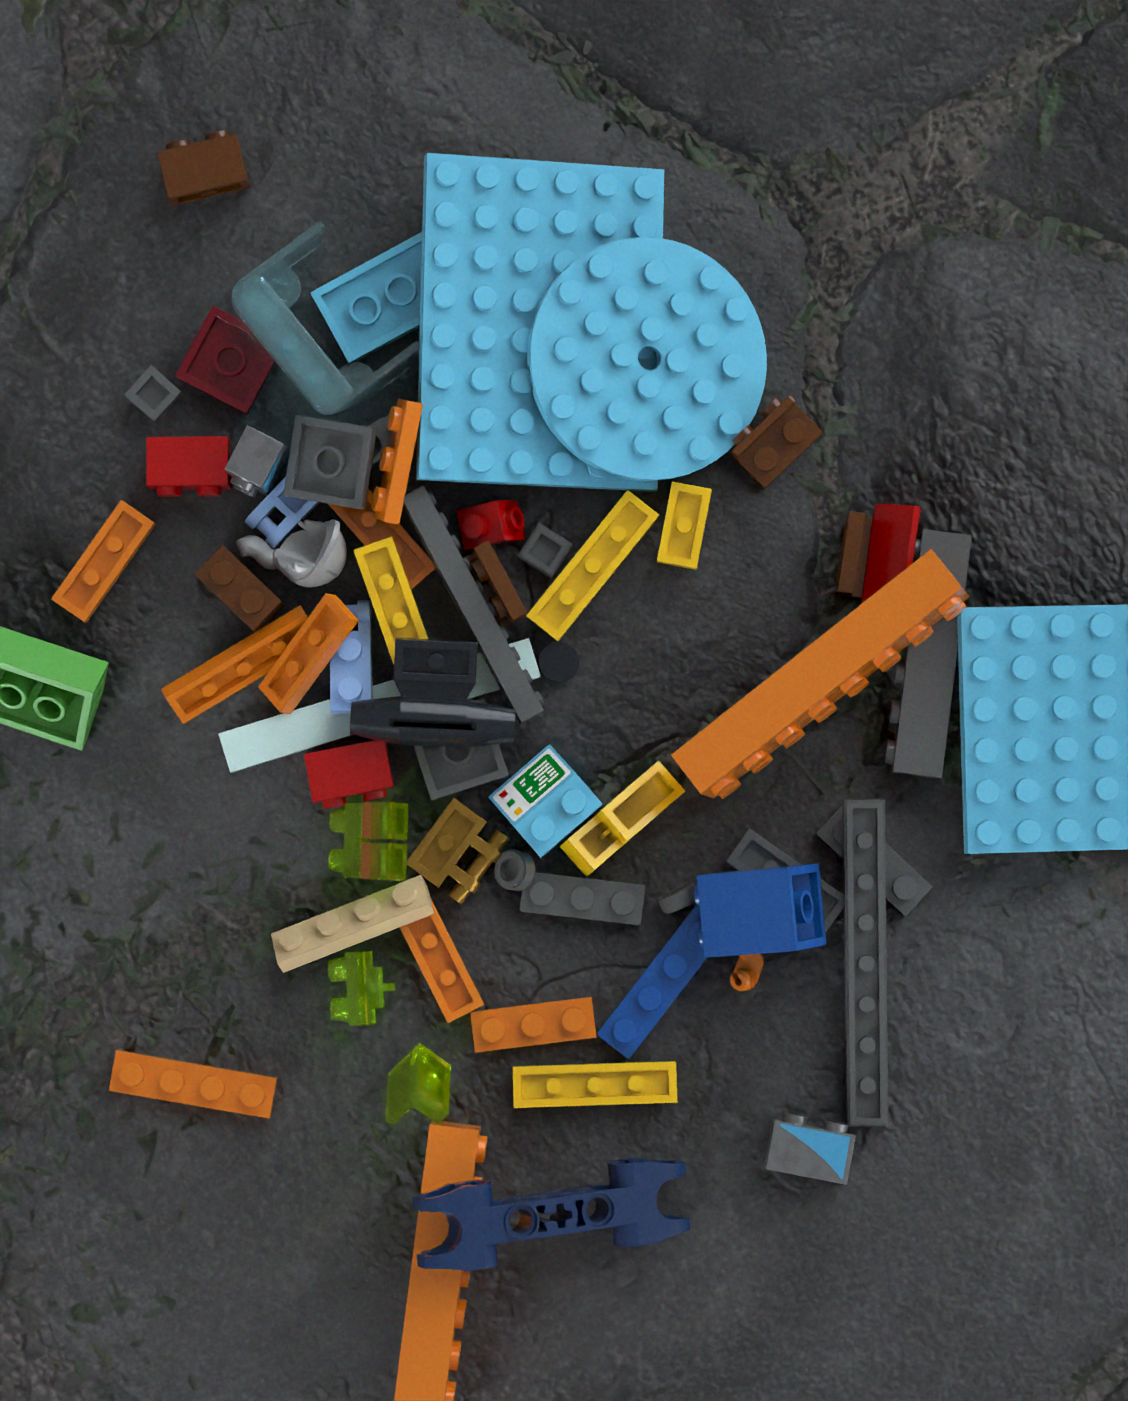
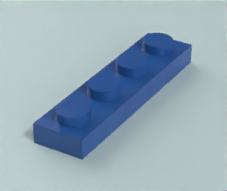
[597,905,707,1059]

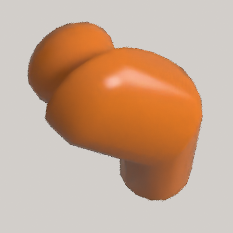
[730,954,764,992]

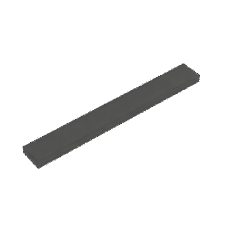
[842,799,889,1127]

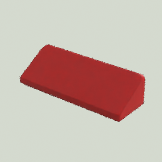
[861,504,920,604]

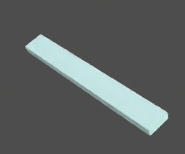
[219,638,541,773]

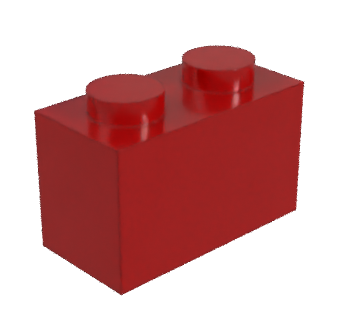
[146,436,232,497]
[304,740,395,809]

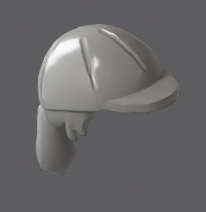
[236,519,347,588]

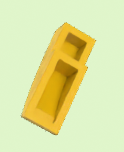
[560,761,685,877]

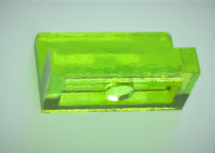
[385,1043,451,1125]

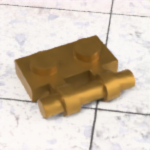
[405,798,509,905]

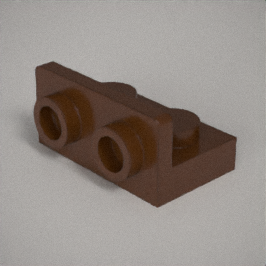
[731,395,823,490]
[467,541,527,628]

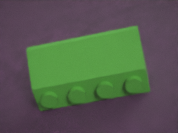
[0,626,109,751]

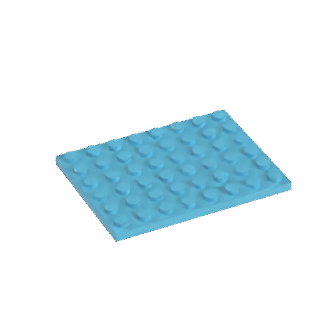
[416,153,664,492]

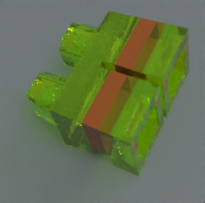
[328,802,408,881]

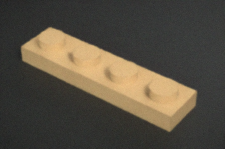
[271,875,435,973]

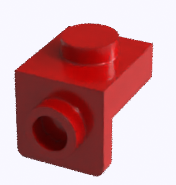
[456,500,525,551]

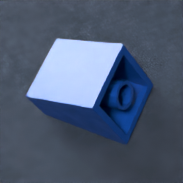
[694,863,827,958]

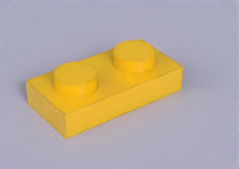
[657,481,712,570]

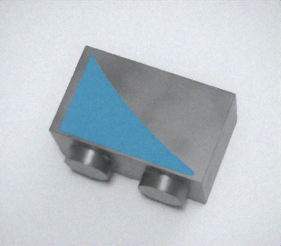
[225,425,290,498]
[764,1113,856,1185]

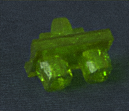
[328,951,395,1026]

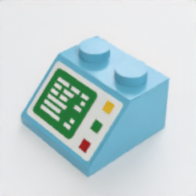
[488,744,603,858]

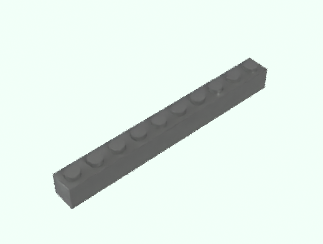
[403,486,545,724]

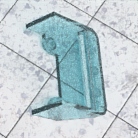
[231,221,420,415]

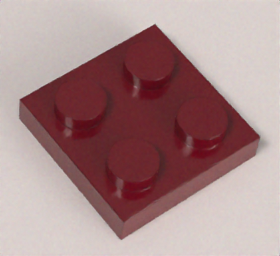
[175,305,285,416]

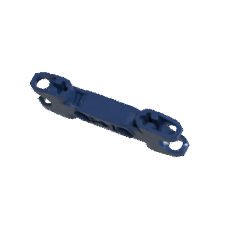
[412,1157,690,1271]

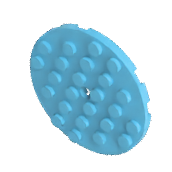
[527,237,767,481]

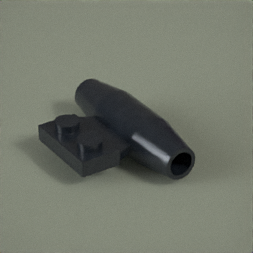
[350,638,515,748]

